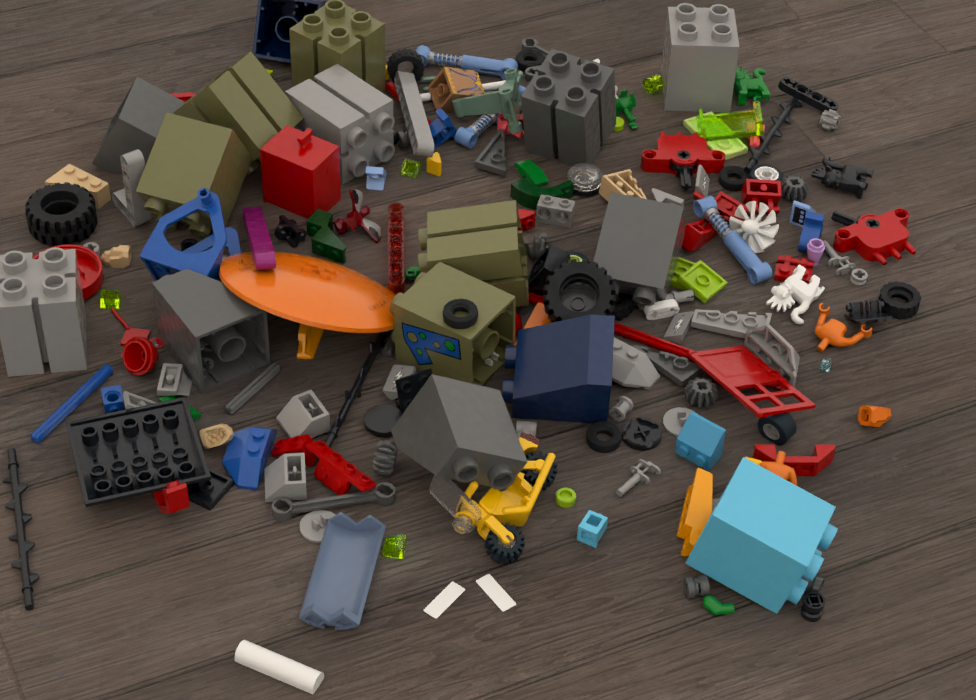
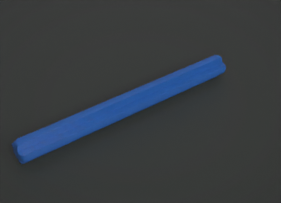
[30,364,113,443]

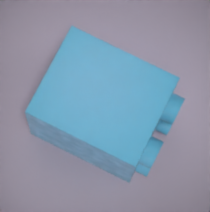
[685,457,838,614]

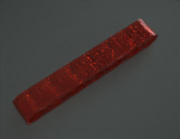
[388,203,405,295]

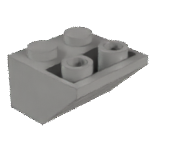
[276,390,330,438]
[264,453,307,502]

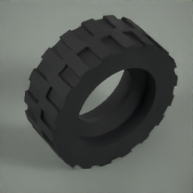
[387,49,424,83]
[878,281,921,320]

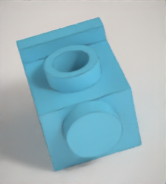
[577,510,608,548]

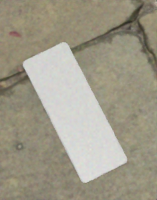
[476,574,516,612]
[423,581,465,619]

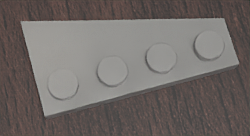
[691,309,772,339]

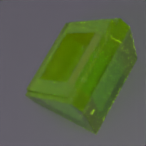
[100,289,122,309]

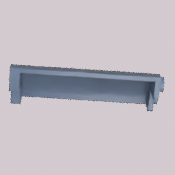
[299,512,386,630]

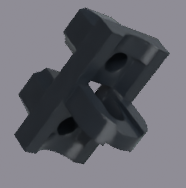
[274,215,307,248]

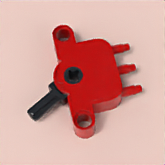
[831,208,916,265]

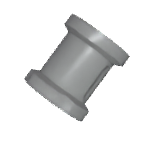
[609,396,634,422]

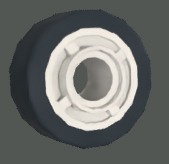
[750,164,783,181]

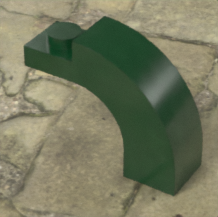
[510,177,574,210]

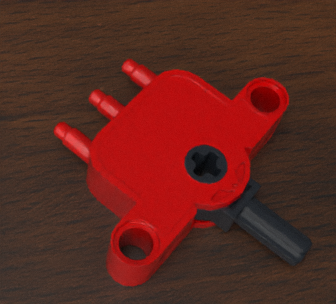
[640,132,726,190]

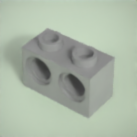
[536,195,575,228]

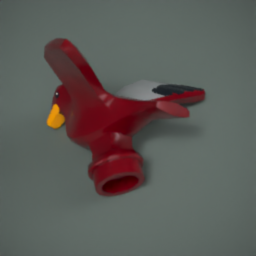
[333,189,381,243]

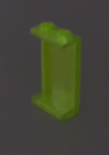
[696,101,764,142]

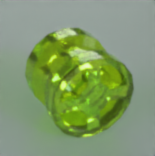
[643,74,663,94]

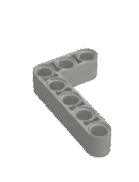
[112,149,152,227]

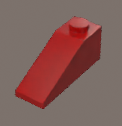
[682,219,720,252]

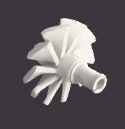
[729,201,779,253]

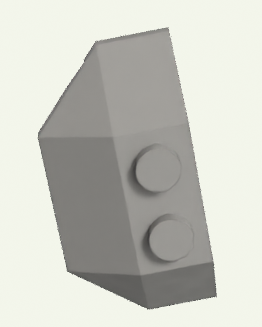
[744,325,800,387]
[612,337,660,389]

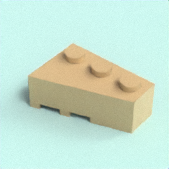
[45,164,111,209]
[599,169,647,201]

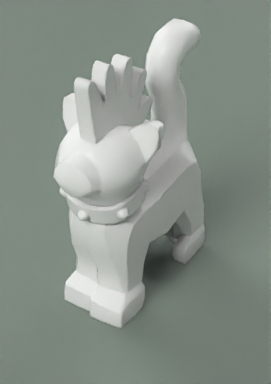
[766,265,825,324]

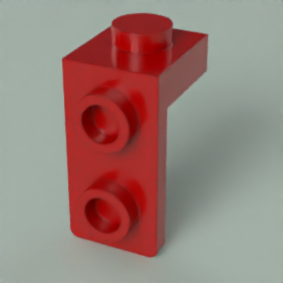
[270,434,318,467]

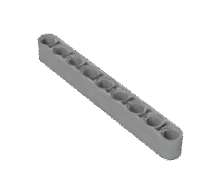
[394,71,434,157]

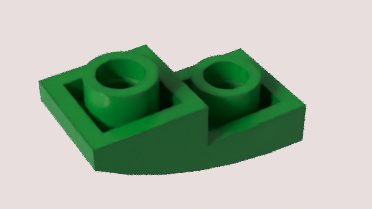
[514,159,549,187]

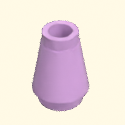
[807,238,825,266]

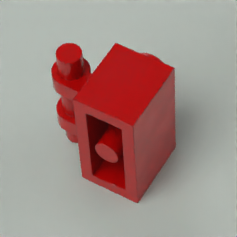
[742,179,782,214]

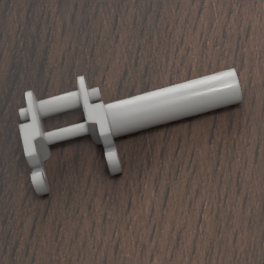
[823,240,856,276]
[616,459,661,497]

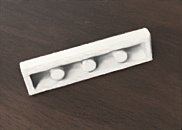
[235,640,324,695]

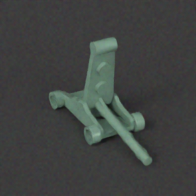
[452,68,523,133]

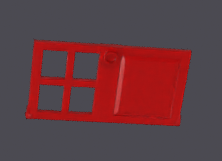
[687,345,816,418]

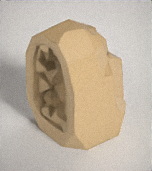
[101,245,132,268]
[199,423,234,449]

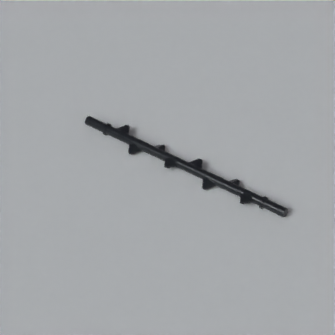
[744,91,803,173]
[325,330,390,448]
[3,448,40,610]

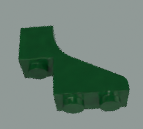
[306,209,346,264]

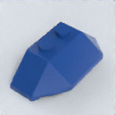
[222,426,277,491]

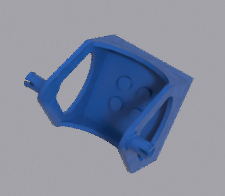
[139,188,242,282]

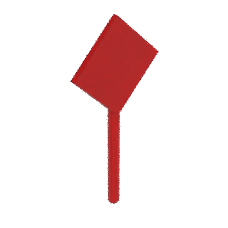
[111,308,151,345]

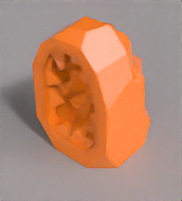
[858,405,892,427]

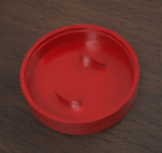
[33,244,104,300]

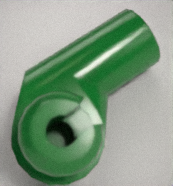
[404,266,420,281]
[703,595,734,615]

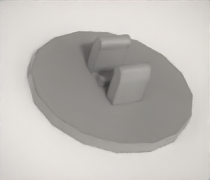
[663,407,697,437]
[299,510,335,544]

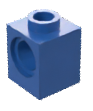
[101,385,125,414]

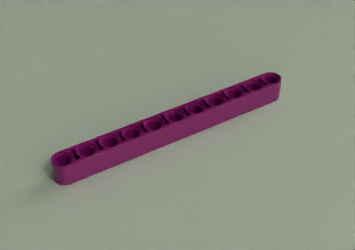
[243,207,276,270]

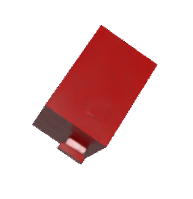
[260,125,341,219]

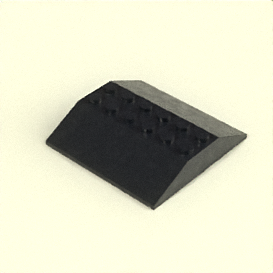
[65,397,211,507]

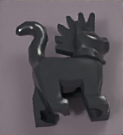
[811,156,874,199]

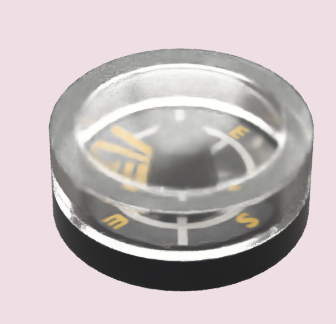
[567,163,602,196]

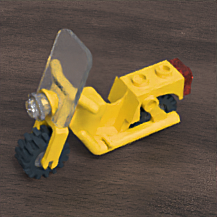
[429,432,558,564]

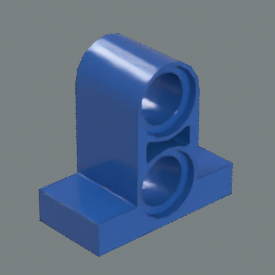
[429,108,457,148]
[798,211,824,252]

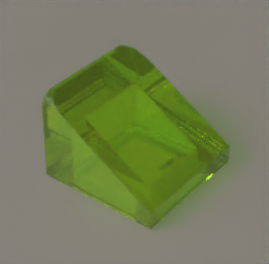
[400,158,422,178]
[382,534,407,559]

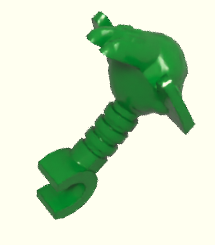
[615,89,639,130]

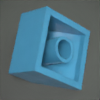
[675,411,726,471]

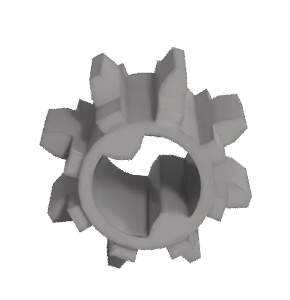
[819,109,841,131]

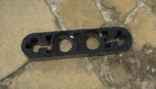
[778,77,839,112]

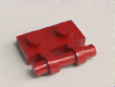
[774,255,814,284]

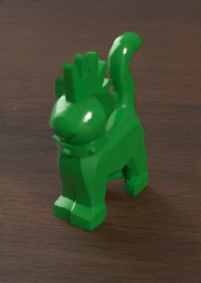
[734,66,770,106]

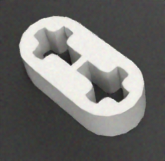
[643,299,680,320]

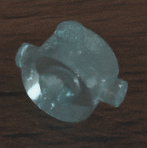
[819,357,833,373]

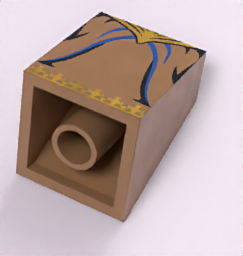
[428,67,485,113]

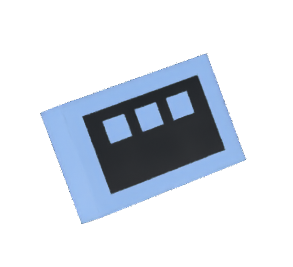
[789,200,816,227]

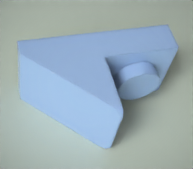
[365,166,387,190]

